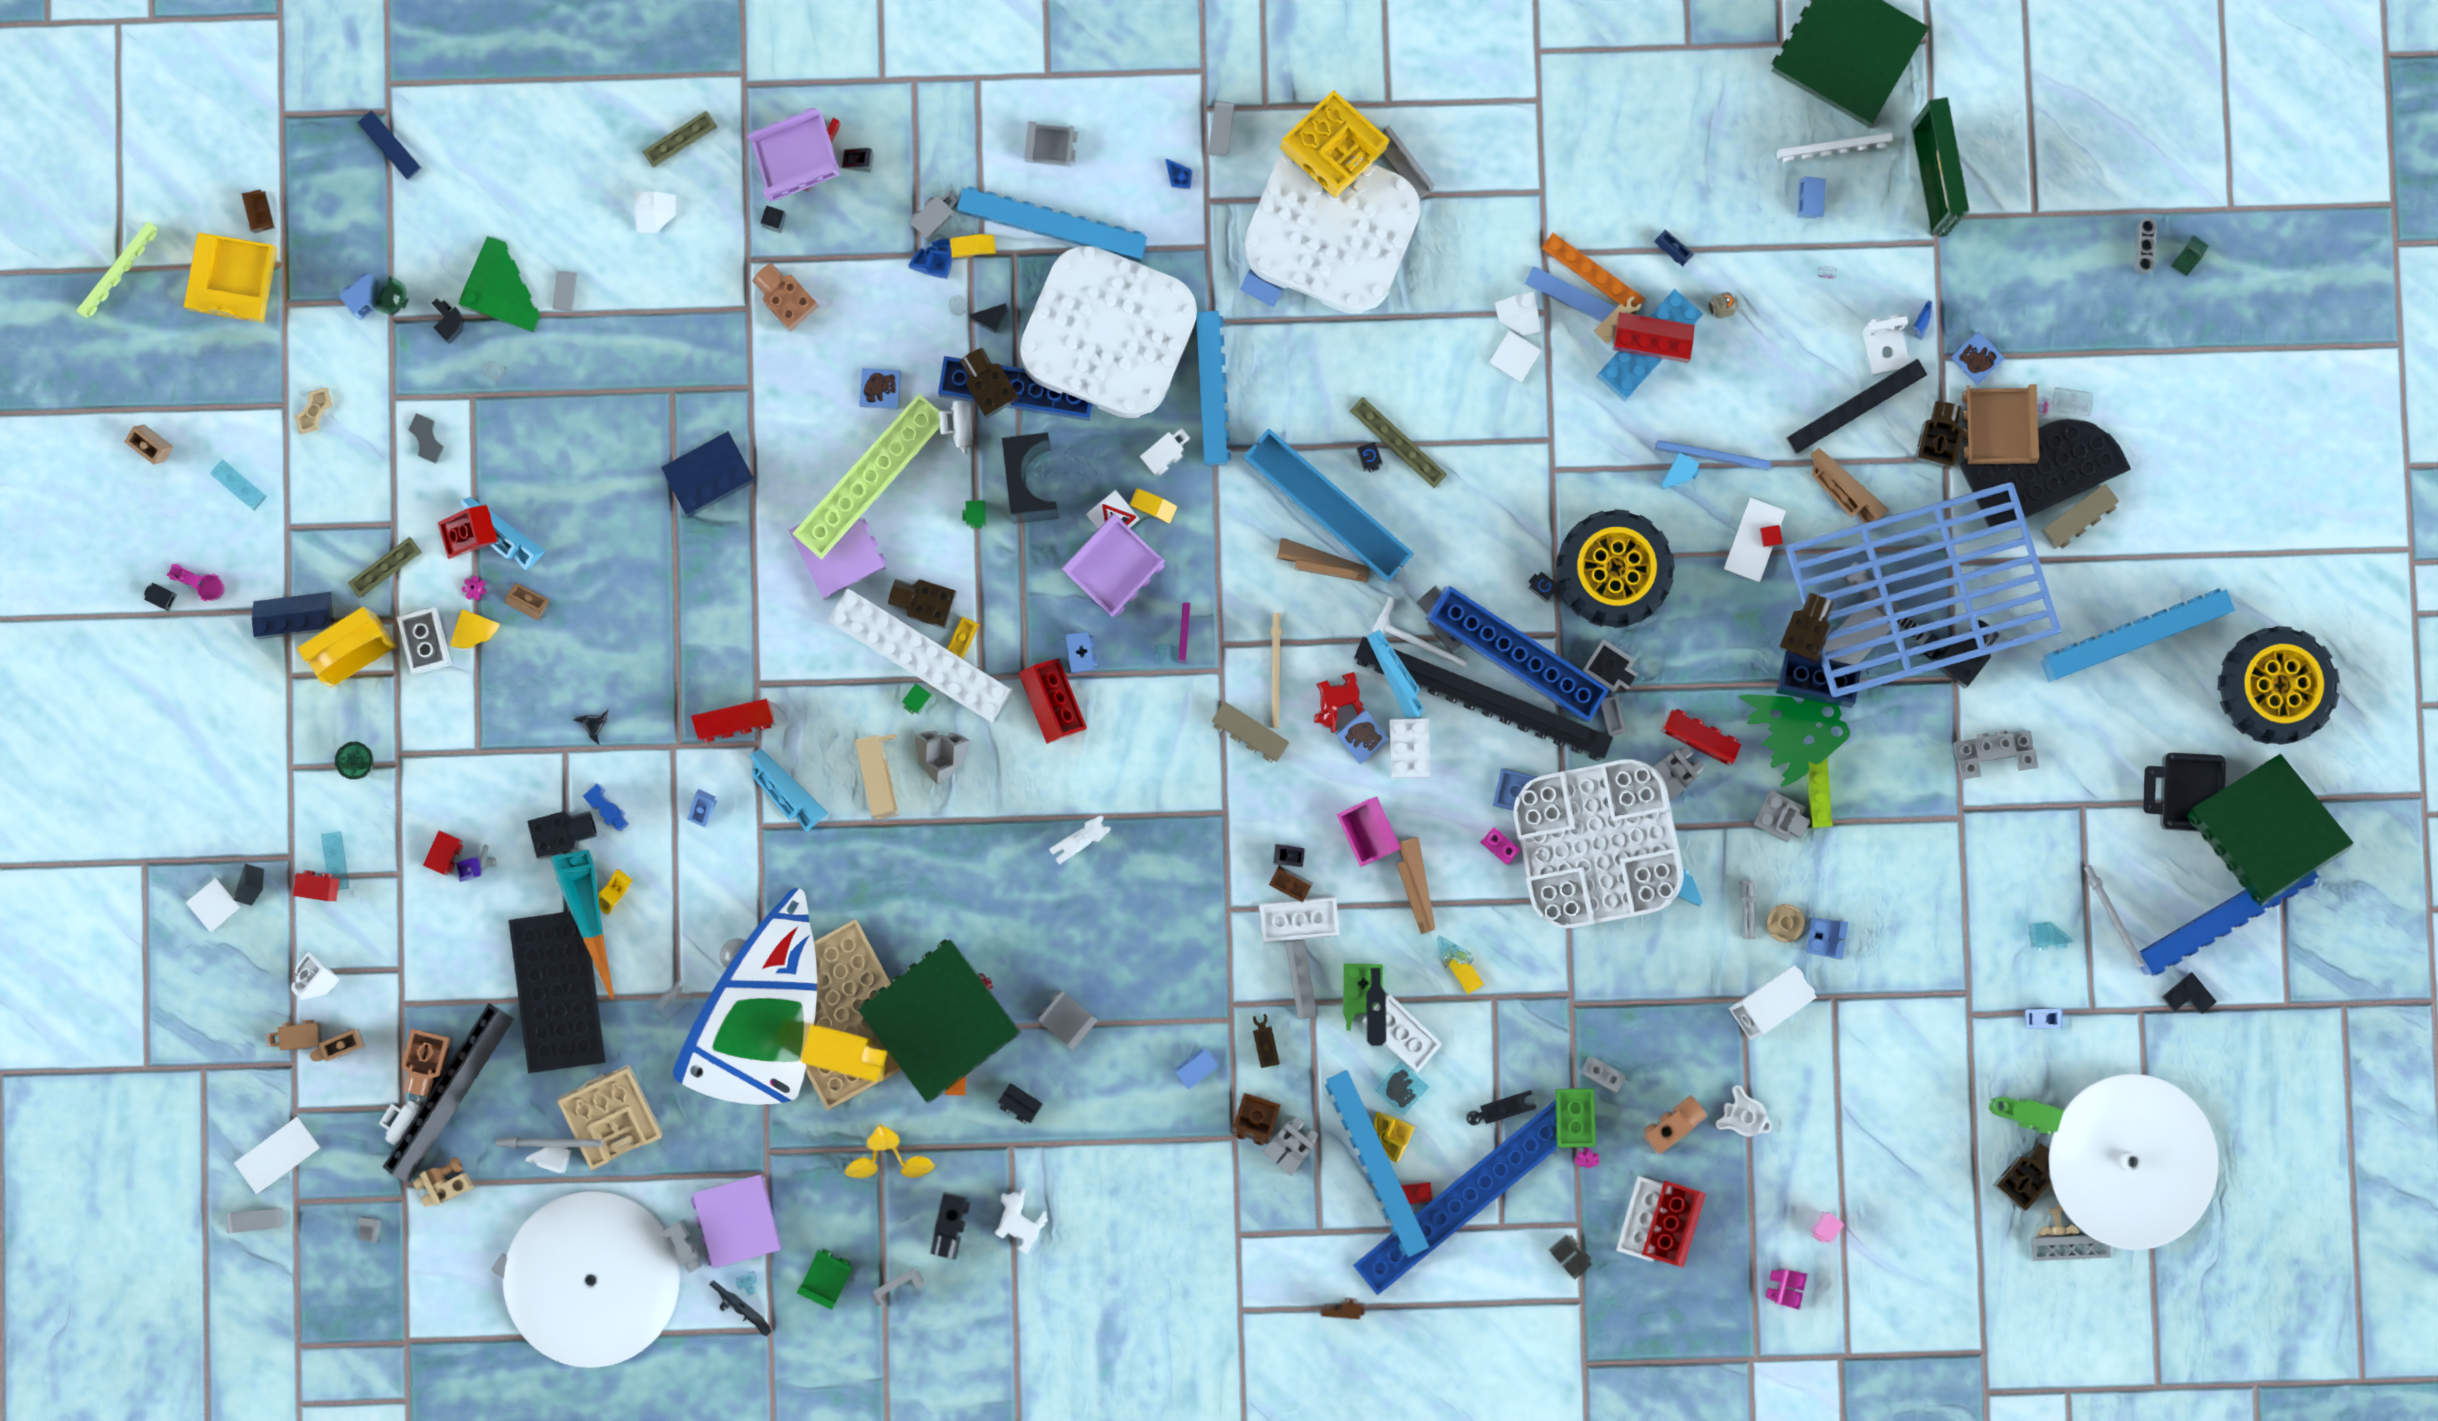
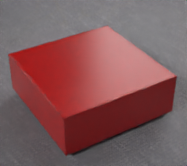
[1760,525,1783,547]

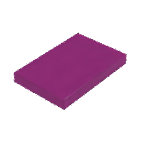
[1178,602,1190,664]

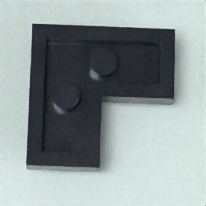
[2162,972,2217,1014]

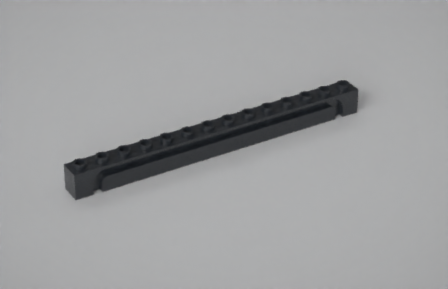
[1354,636,1613,762]

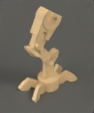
[2037,1183,2079,1237]

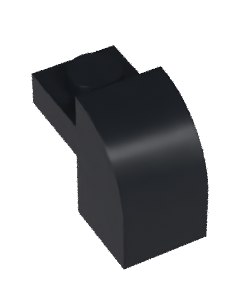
[432,298,464,344]

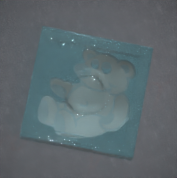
[1375,1061,1429,1116]

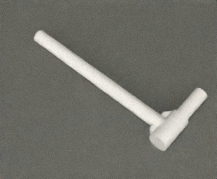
[1372,597,1468,668]

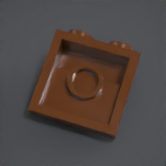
[1231,1093,1281,1146]
[1320,1297,1365,1320]

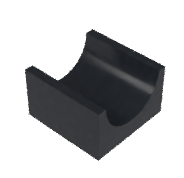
[1002,432,1059,524]

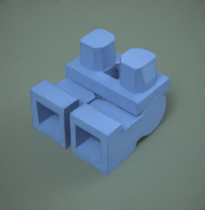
[1806,917,1848,960]

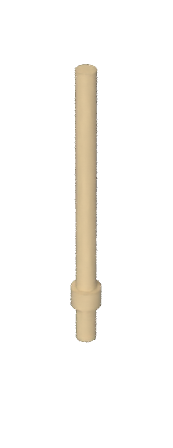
[1270,613,1282,728]

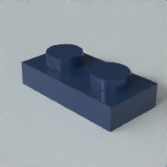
[1654,229,1694,267]

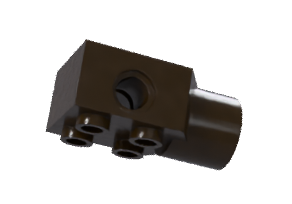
[960,348,1019,419]
[1914,401,1963,470]
[888,579,957,629]
[1780,593,1834,664]
[1993,1143,2051,1212]

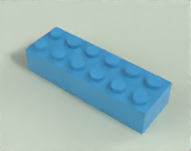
[1596,288,1703,402]

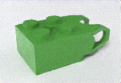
[1343,963,1383,1031]
[1988,1097,2064,1135]

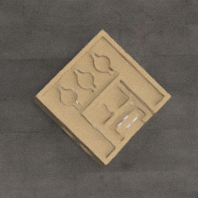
[855,734,899,821]
[557,1064,663,1170]

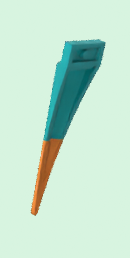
[551,850,614,1000]

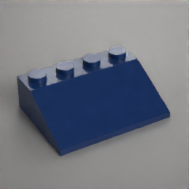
[661,431,756,518]

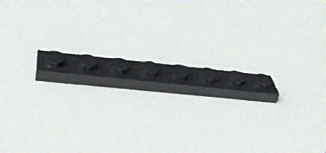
[1786,359,1927,454]

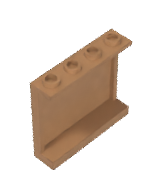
[1962,384,2039,464]

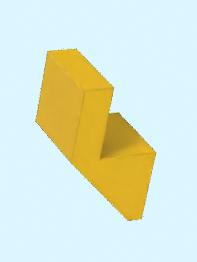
[950,234,996,258]
[1129,488,1177,524]
[598,869,633,915]

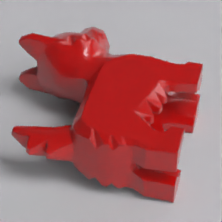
[1314,672,1365,733]

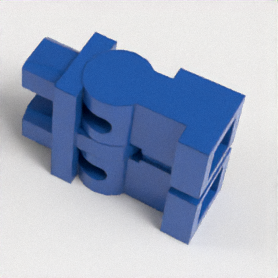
[583,783,629,832]

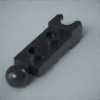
[1466,1090,1537,1126]

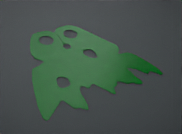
[1740,694,1850,787]

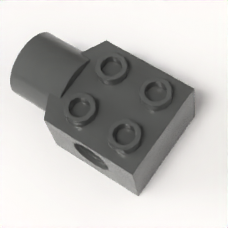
[1416,585,1463,653]

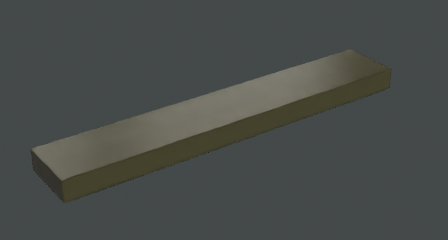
[1350,397,1447,489]

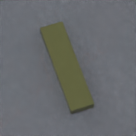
[642,110,717,168]
[348,537,422,598]

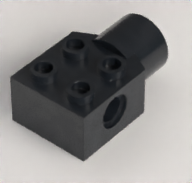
[1938,619,2000,689]
[527,811,597,859]
[930,1192,970,1260]

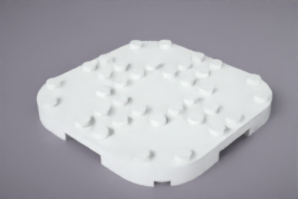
[1244,152,1420,314]
[1020,246,1197,418]
[1514,759,1683,928]

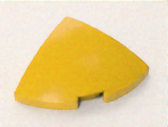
[450,609,500,649]
[1374,1111,1416,1163]

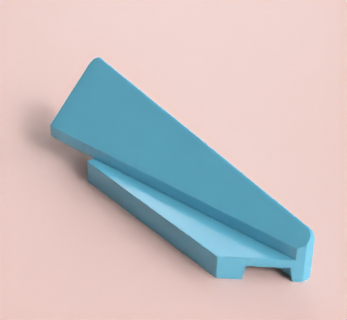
[461,497,545,570]
[1367,629,1424,718]
[750,749,828,832]

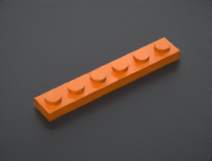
[1541,232,1645,315]

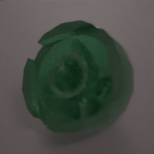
[374,276,409,315]
[335,742,374,780]

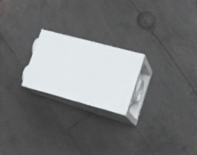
[1729,965,1817,1040]

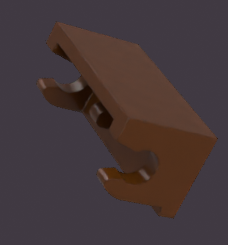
[241,190,275,233]
[1269,865,1313,903]

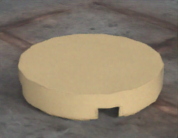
[1766,904,1806,943]

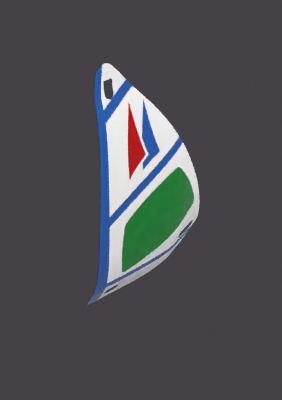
[673,888,817,1104]

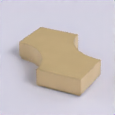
[295,387,333,435]

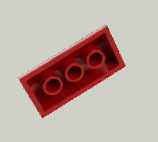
[1612,312,1695,363]
[1018,658,1087,744]
[691,698,775,743]
[1660,709,1741,766]
[1642,1180,1706,1268]

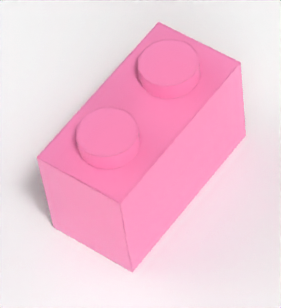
[1810,1211,1844,1243]

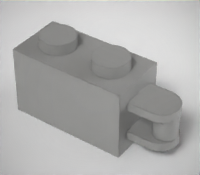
[910,191,959,241]

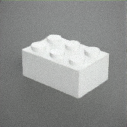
[397,608,452,675]
[1389,719,1430,779]

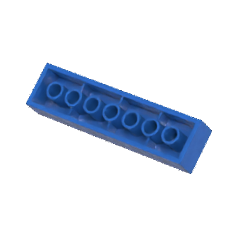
[938,356,1093,421]

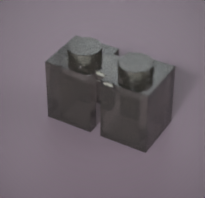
[1548,1234,1592,1280]

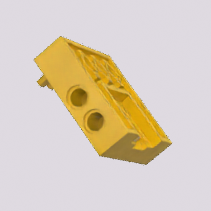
[1280,90,1390,198]
[183,232,278,323]

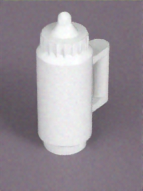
[939,401,973,454]
[379,1097,422,1146]

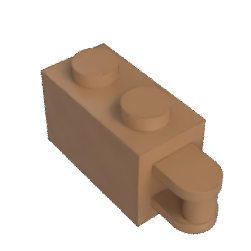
[266,1020,322,1051]
[310,1029,366,1062]

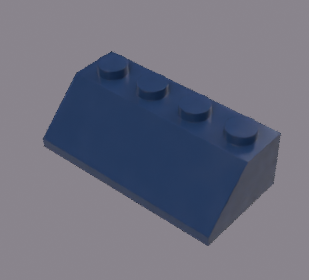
[252,592,334,639]
[1776,652,1861,708]

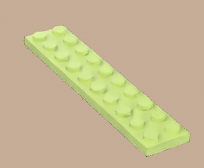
[792,393,948,560]

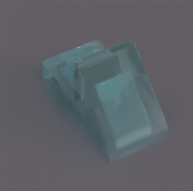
[1437,935,1474,969]

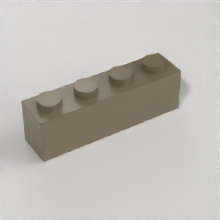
[2041,483,2120,549]
[1212,701,1289,763]

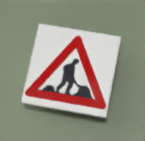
[1086,490,1140,529]

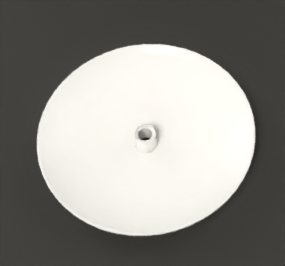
[2049,1074,2218,1250]
[503,1191,680,1368]

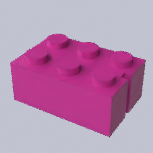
[1336,796,1401,867]

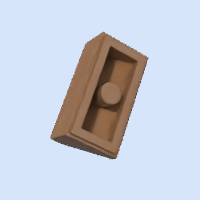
[505,583,550,620]

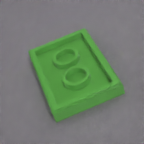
[1555,1088,1596,1147]

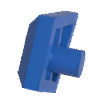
[1165,159,1192,189]

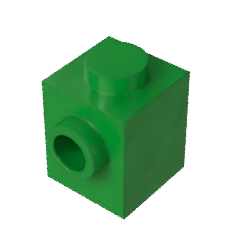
[962,500,986,529]

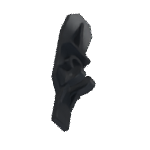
[1366,968,1386,1046]
[709,1280,771,1336]

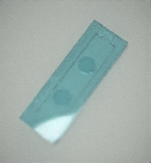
[210,459,267,511]
[321,832,350,891]

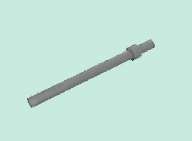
[2084,865,2145,968]
[495,1137,604,1149]

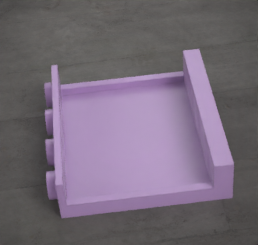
[746,108,840,202]
[1061,513,1165,617]
[789,518,887,600]
[691,1174,782,1269]

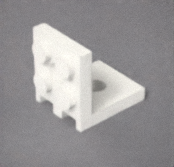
[1862,314,1909,375]

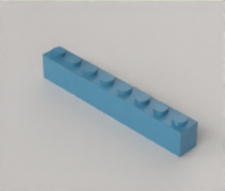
[1196,311,1231,466]

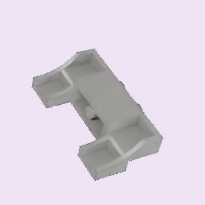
[1953,730,2039,780]

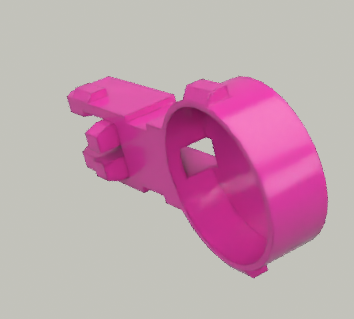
[166,563,224,602]

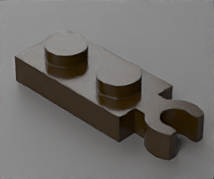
[1253,1014,1280,1068]

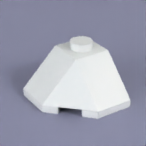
[635,191,676,234]
[1495,292,1540,336]
[291,952,340,1000]
[525,1147,572,1173]

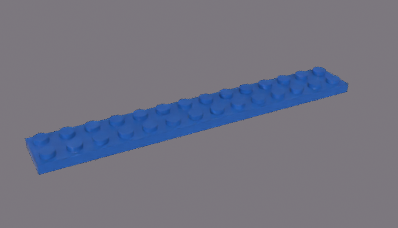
[1353,1099,1559,1296]

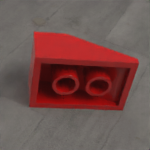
[437,505,497,559]

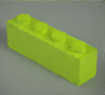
[1806,757,1832,829]

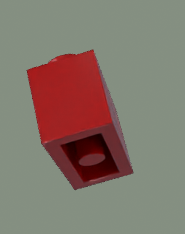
[423,830,464,876]
[293,870,340,902]

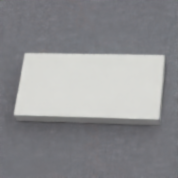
[1723,498,1786,583]
[1824,599,1891,664]
[1259,897,1340,943]
[1362,993,1442,1073]
[234,1117,321,1194]
[1616,1176,1663,1262]

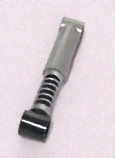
[1842,562,1946,661]

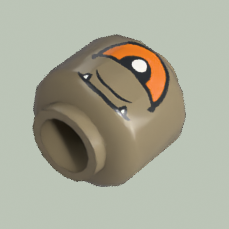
[1709,292,1738,319]

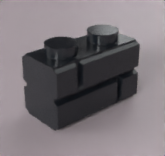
[998,1083,1043,1124]

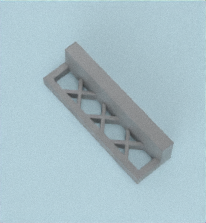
[1382,125,1435,200]
[1286,940,1317,1019]
[2031,1235,2111,1261]

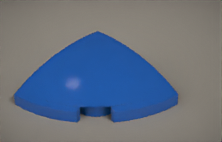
[909,238,953,279]
[1911,300,1932,340]

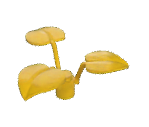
[844,1124,935,1178]

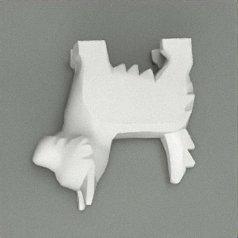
[1049,816,1111,864]
[994,1189,1048,1254]

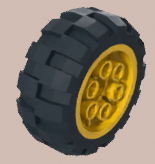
[1555,509,1675,628]
[2217,626,2340,745]

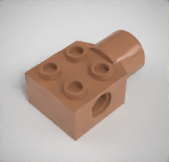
[752,263,818,332]
[401,1029,453,1097]
[1642,1095,1707,1155]

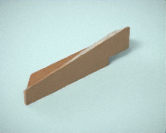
[1811,448,1888,523]
[1277,538,1370,583]
[1396,837,1435,934]

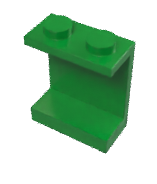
[797,1249,853,1310]

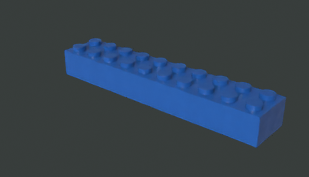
[1425,586,1609,722]
[2138,872,2319,976]

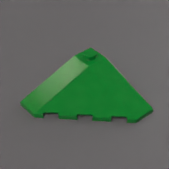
[458,236,540,333]

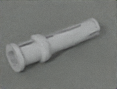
[1739,881,1757,939]

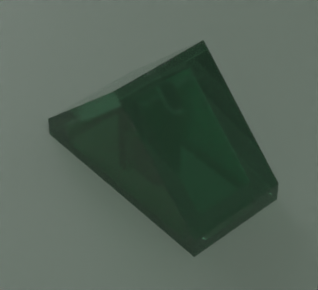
[2171,235,2209,277]

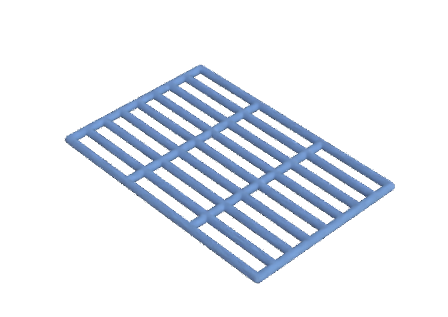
[1785,482,2061,697]

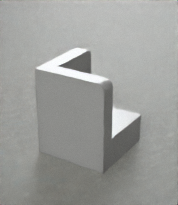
[358,1216,382,1243]

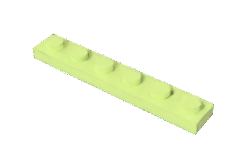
[76,221,158,318]

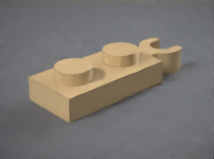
[1594,297,1641,344]

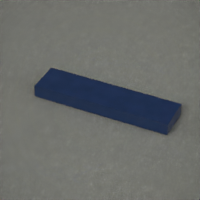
[357,110,422,180]

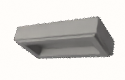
[552,271,577,311]
[1600,695,1627,736]

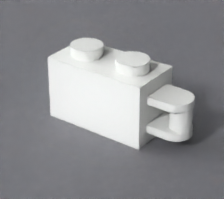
[1140,428,1191,476]

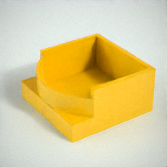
[297,607,397,688]
[800,1024,887,1082]

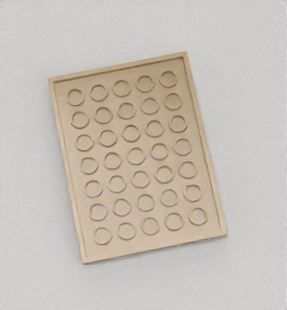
[805,919,902,1111]

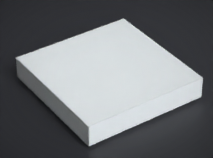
[1489,330,1542,383]
[186,878,242,932]

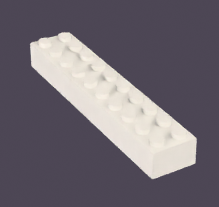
[827,588,1013,723]

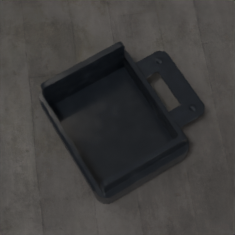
[2143,753,2226,832]

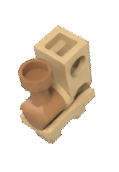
[413,1156,474,1207]

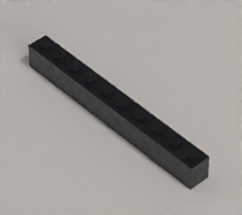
[383,1003,514,1183]

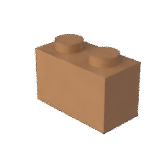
[124,424,174,465]

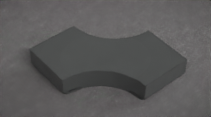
[408,413,444,464]

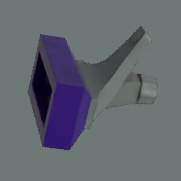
[456,844,497,882]

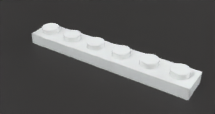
[1776,133,1893,162]

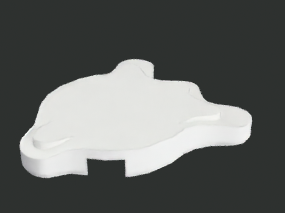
[1715,1085,1773,1137]

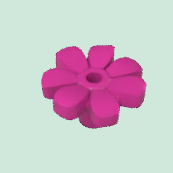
[462,576,486,601]
[1575,1147,1599,1169]

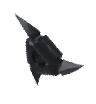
[573,709,608,745]

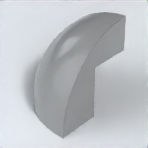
[915,731,969,784]

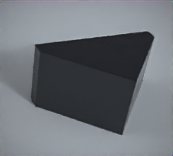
[842,148,874,173]
[969,303,1008,333]
[1273,844,1305,867]
[233,863,264,906]

